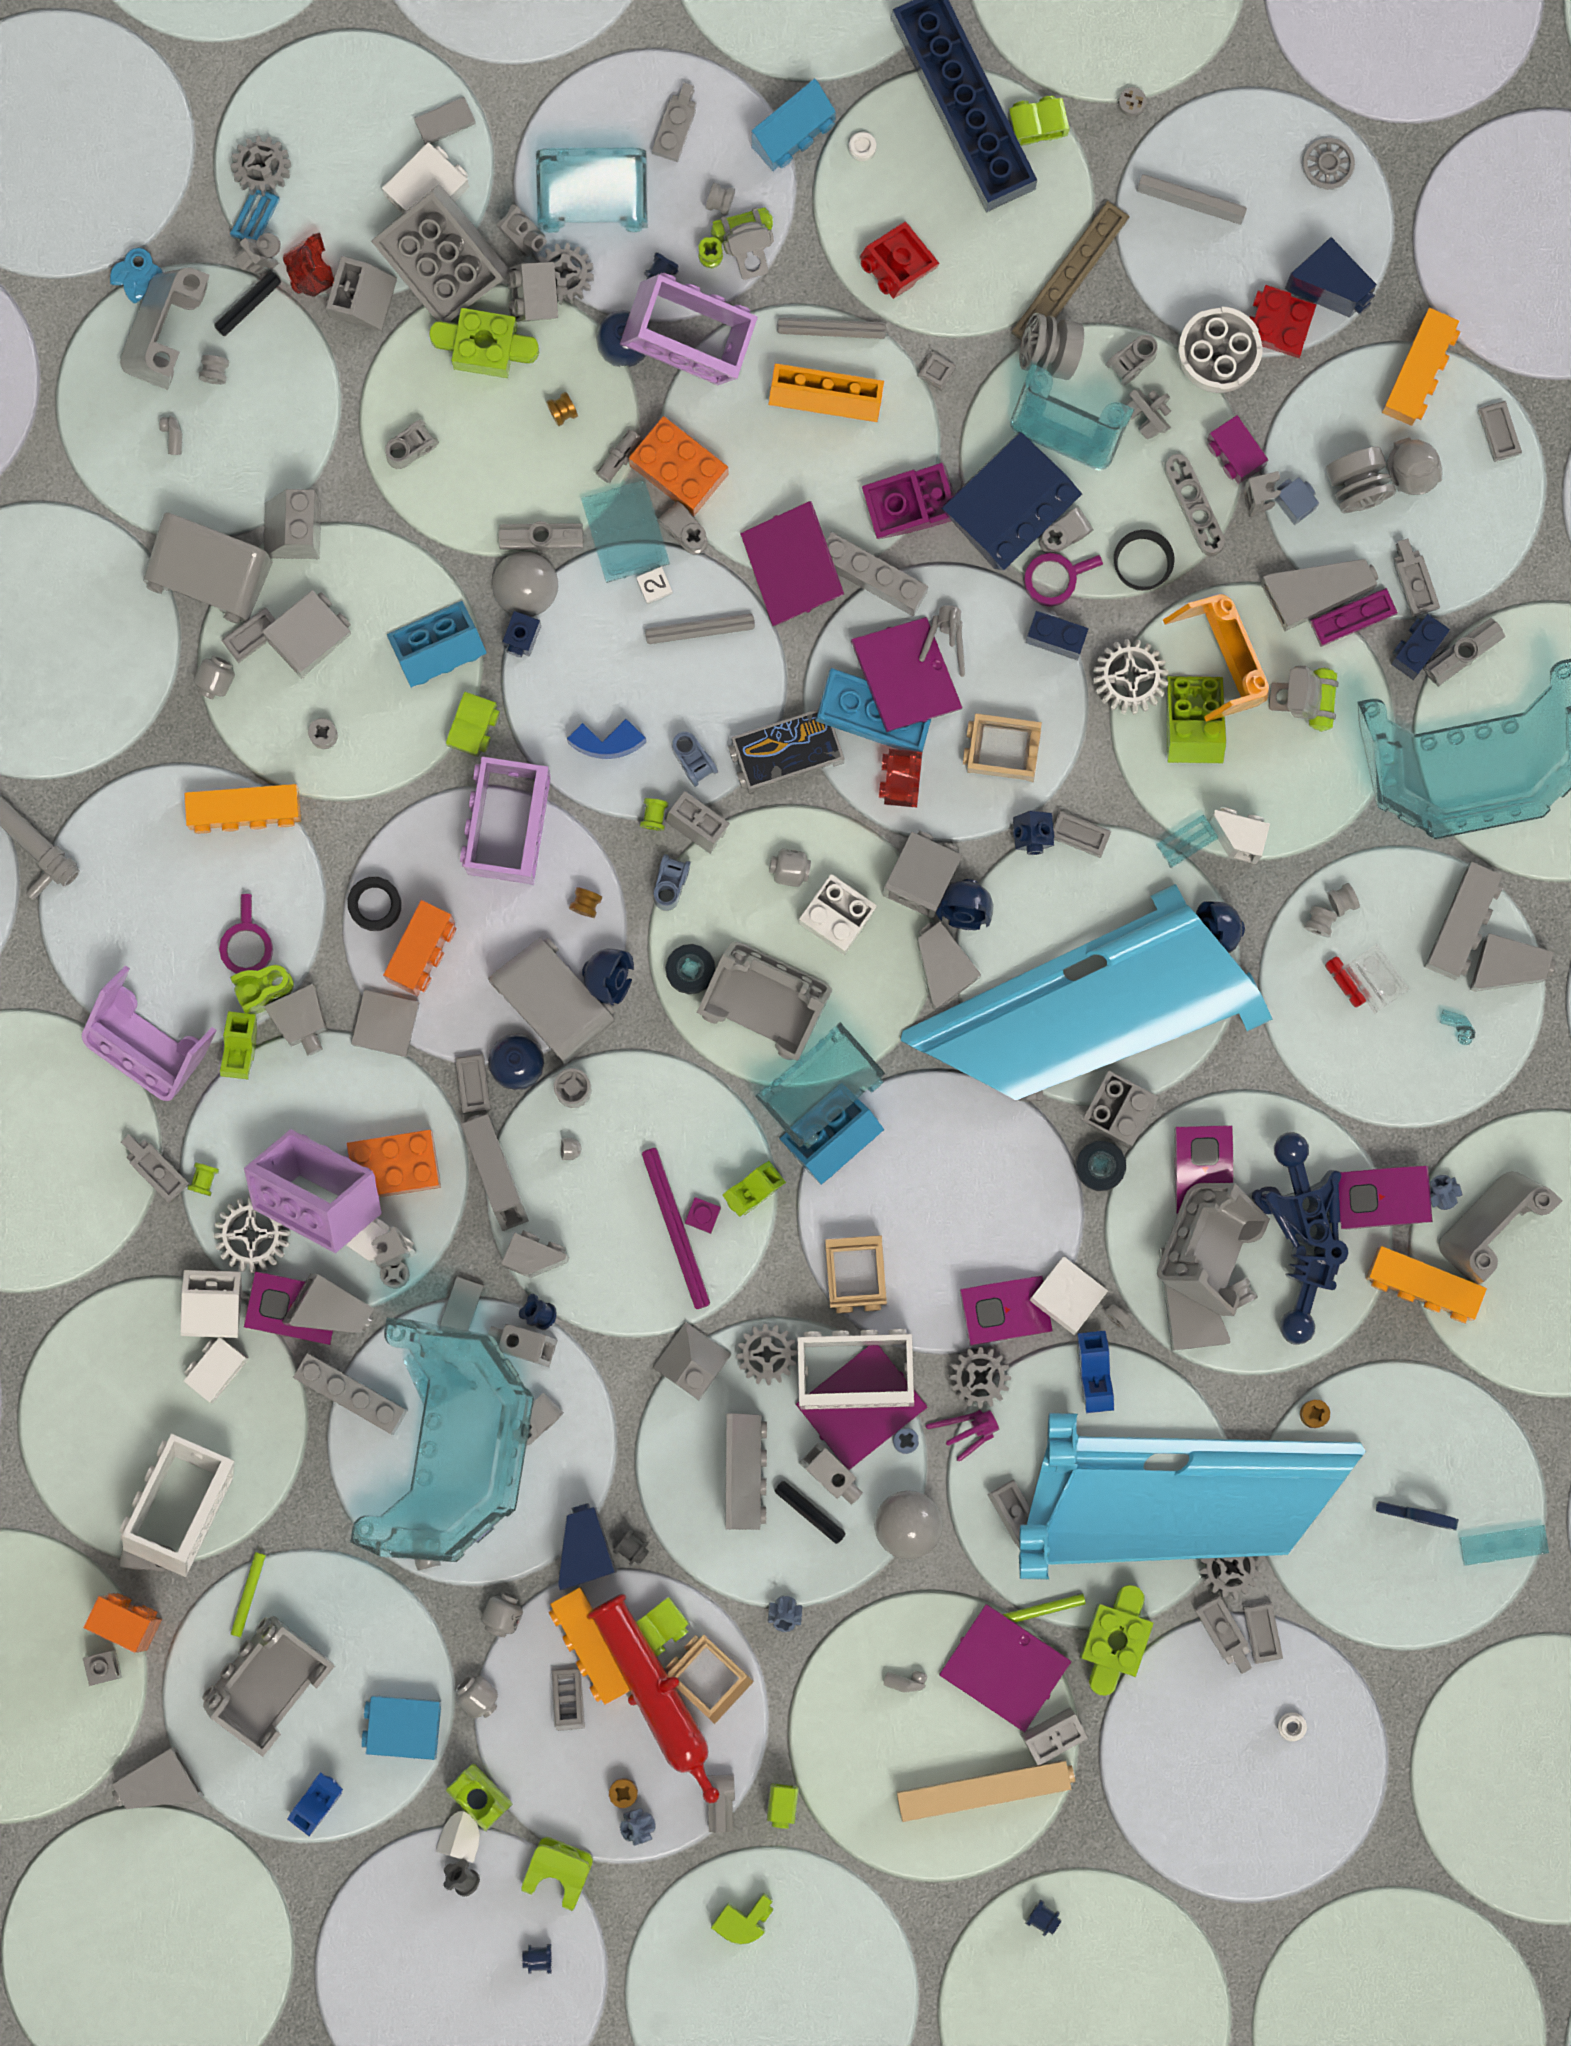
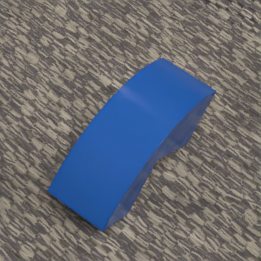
[567,719,647,759]
[1077,1331,1114,1413]

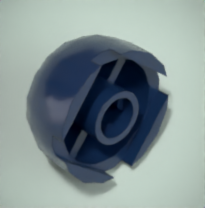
[596,310,649,367]
[936,879,993,930]
[1196,901,1245,953]
[582,948,634,1006]
[488,1034,544,1090]

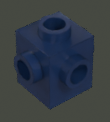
[1013,811,1055,855]

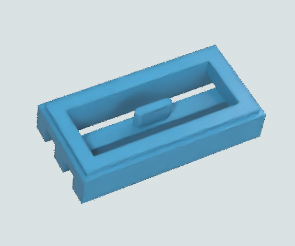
[230,190,280,241]

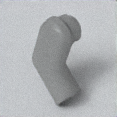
[159,416,182,455]
[884,1671,927,1693]

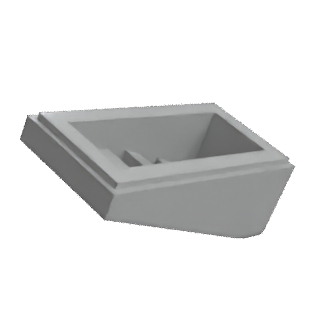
[552,1668,585,1731]

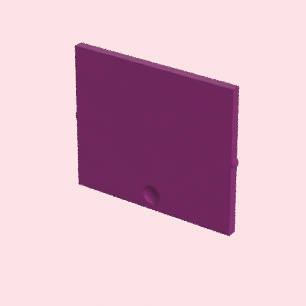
[740,501,845,626]
[851,617,963,732]
[795,1345,928,1470]
[939,1604,1072,1733]

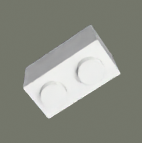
[184,1337,249,1403]

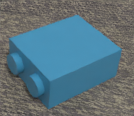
[362,1696,442,1760]

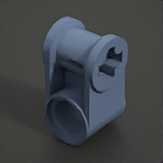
[672,732,718,787]
[654,854,691,911]

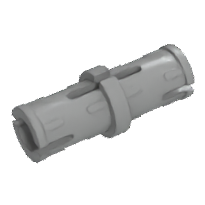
[595,429,643,484]

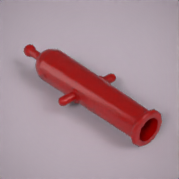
[587,1594,720,1803]

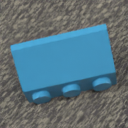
[751,78,836,171]
[387,601,487,688]
[779,1084,885,1185]

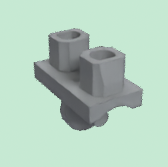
[496,204,547,257]
[233,233,281,274]
[1122,389,1171,439]

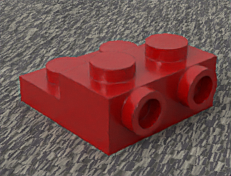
[860,221,940,299]
[1249,285,1317,358]

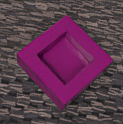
[685,1197,721,1234]

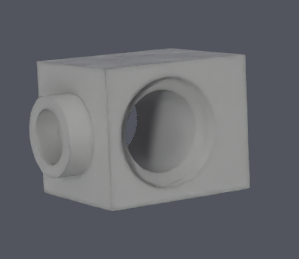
[83,1650,122,1686]

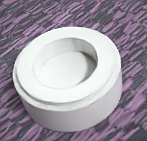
[849,132,876,161]

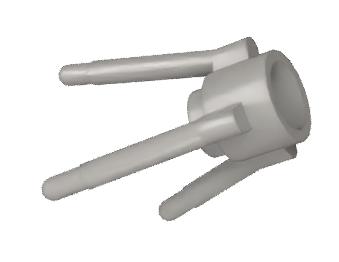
[919,606,965,677]

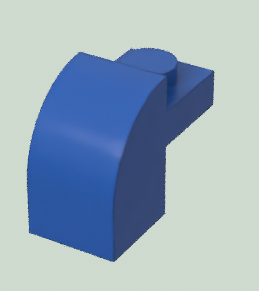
[287,1772,343,1837]

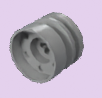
[1019,313,1084,380]
[1325,447,1397,513]

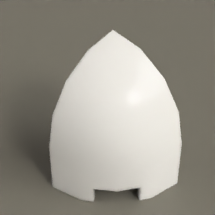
[436,1811,480,1863]

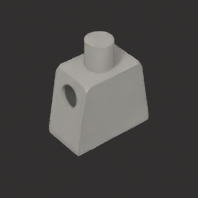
[264,984,327,1056]
[487,1324,558,1367]
[799,1443,863,1504]

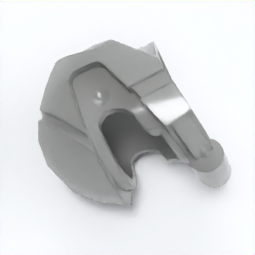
[1386,437,1442,495]

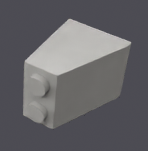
[264,489,321,559]
[262,590,351,679]
[883,831,962,919]

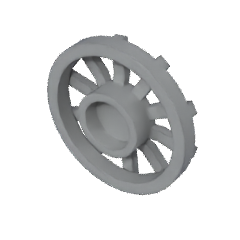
[1303,138,1355,190]

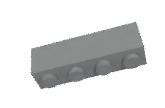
[826,532,928,617]
[1425,862,1504,980]
[293,1353,408,1435]

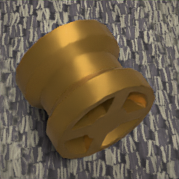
[546,392,578,426]
[569,887,603,918]
[1300,1400,1331,1428]
[609,1778,638,1808]

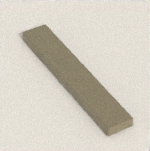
[1011,201,1130,340]

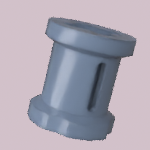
[893,1428,919,1454]

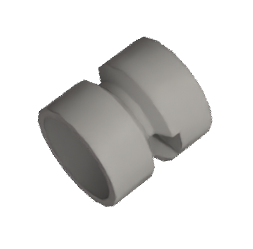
[554,1068,592,1108]

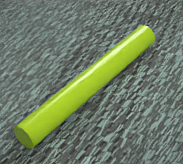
[230,1552,266,1638]
[1003,1593,1086,1623]

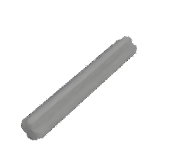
[777,318,886,339]
[645,614,755,644]

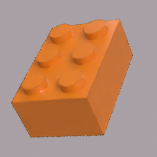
[629,416,729,516]
[383,900,457,997]
[347,1130,441,1198]
[83,1593,162,1653]

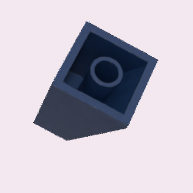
[1285,237,1377,318]
[558,1503,617,1590]

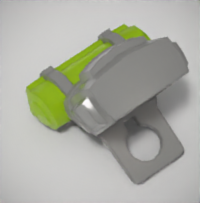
[711,207,774,280]
[1269,666,1339,732]

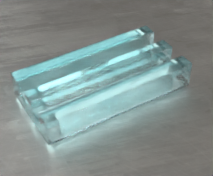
[1156,814,1219,868]

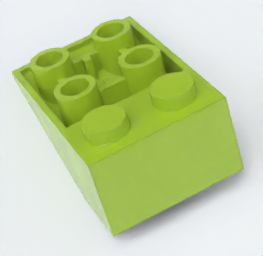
[1167,676,1226,763]

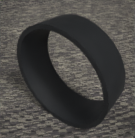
[1114,529,1175,591]

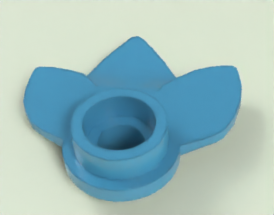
[110,248,163,304]

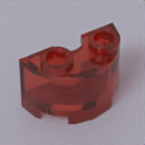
[283,233,334,297]
[879,749,922,808]

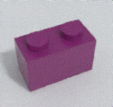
[1207,415,1268,484]

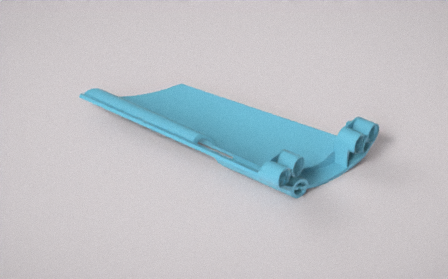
[901,884,1273,1100]
[1019,1413,1366,1580]

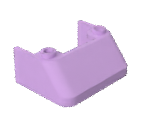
[82,965,217,1101]

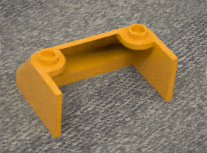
[1163,594,1269,722]

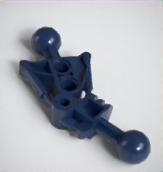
[1261,1132,1348,1345]

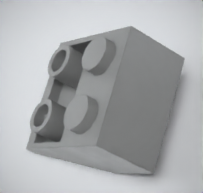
[326,256,397,331]
[507,262,558,322]
[1082,1071,1158,1149]
[501,1231,569,1278]

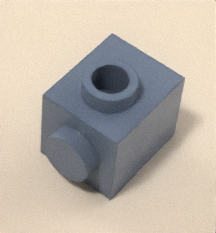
[1274,477,1319,525]

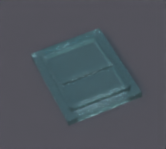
[581,480,670,583]

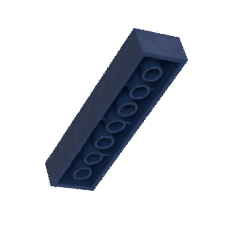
[892,0,1037,212]

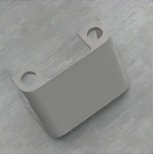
[120,268,209,390]
[202,1616,335,1757]

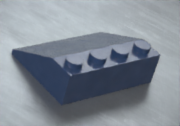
[941,432,1082,571]

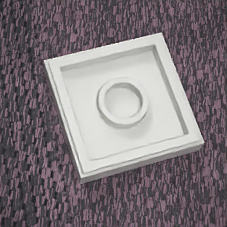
[1029,1256,1108,1335]

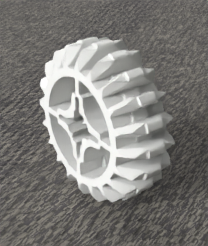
[1093,639,1169,714]
[213,1196,291,1273]

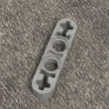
[1165,454,1225,556]

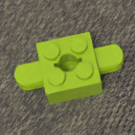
[429,308,539,379]
[1079,1585,1154,1696]

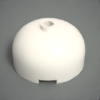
[1178,307,1263,393]

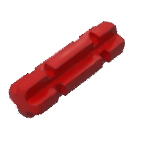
[1325,956,1368,1008]

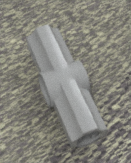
[499,521,583,552]
[1424,618,1506,687]

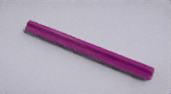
[642,1148,710,1309]

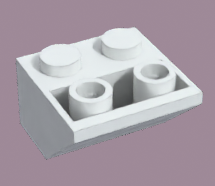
[1209,808,1270,864]
[799,874,877,956]
[346,1218,416,1264]
[181,1270,242,1338]

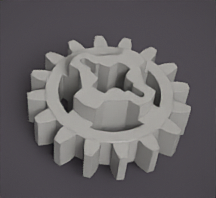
[231,136,291,196]
[538,243,594,305]
[736,1324,798,1386]
[949,1347,1011,1409]
[1199,1556,1262,1598]

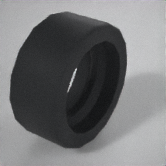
[347,877,401,931]

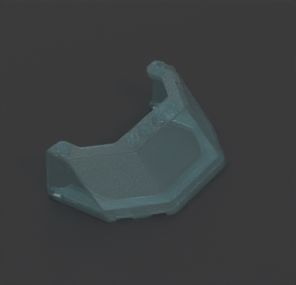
[1357,659,1571,839]
[350,1317,534,1562]

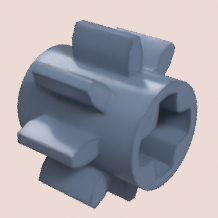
[1430,1175,1463,1210]
[768,1596,803,1632]
[620,1808,656,1846]

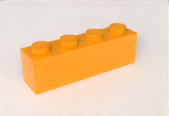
[1382,308,1461,426]
[768,363,884,422]
[184,784,301,834]
[1366,1246,1487,1324]
[548,1587,630,1705]

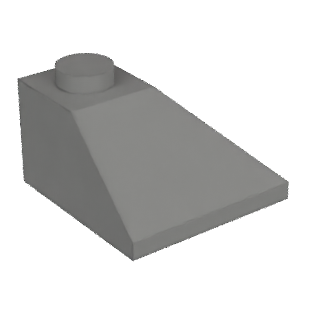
[653,1322,732,1401]

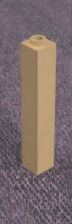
[896,1760,1075,1822]

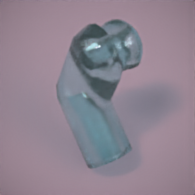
[1439,1010,1476,1045]

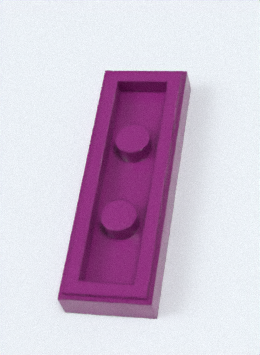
[1310,588,1398,647]

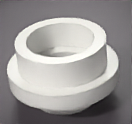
[1278,1712,1307,1741]

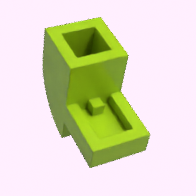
[220,1011,257,1080]
[722,1161,786,1217]
[711,1893,774,1944]

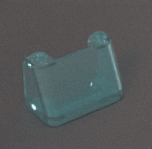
[536,148,648,233]
[1010,364,1134,470]
[755,1022,885,1149]

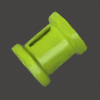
[698,237,723,268]
[640,798,669,831]
[187,1162,219,1196]

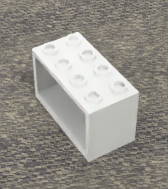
[798,1329,914,1409]
[120,1434,234,1577]

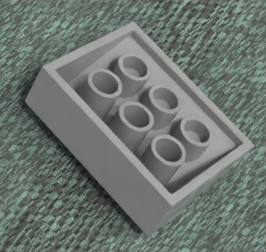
[371,184,510,323]
[726,1413,767,1530]

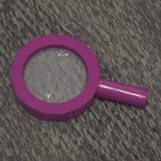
[1024,553,1103,607]
[219,894,273,974]

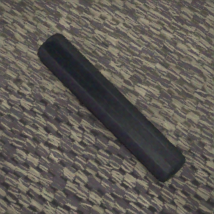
[214,271,281,336]
[775,1481,846,1544]

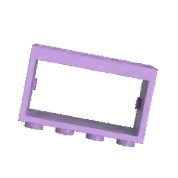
[620,273,758,385]
[460,757,551,885]
[244,1129,382,1253]

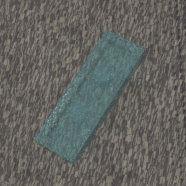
[1459,1525,1549,1566]

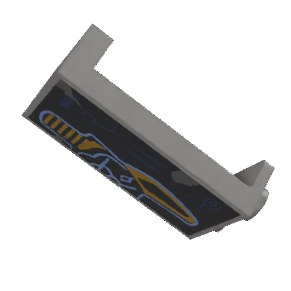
[728,709,844,794]

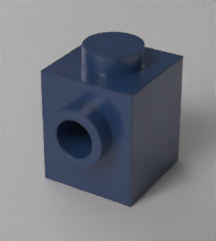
[502,611,541,658]

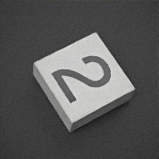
[636,567,673,604]

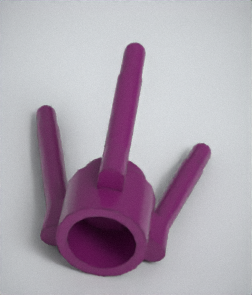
[926,1409,999,1462]

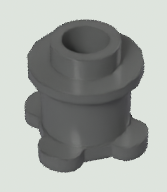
[613,1530,650,1566]
[443,1859,480,1897]

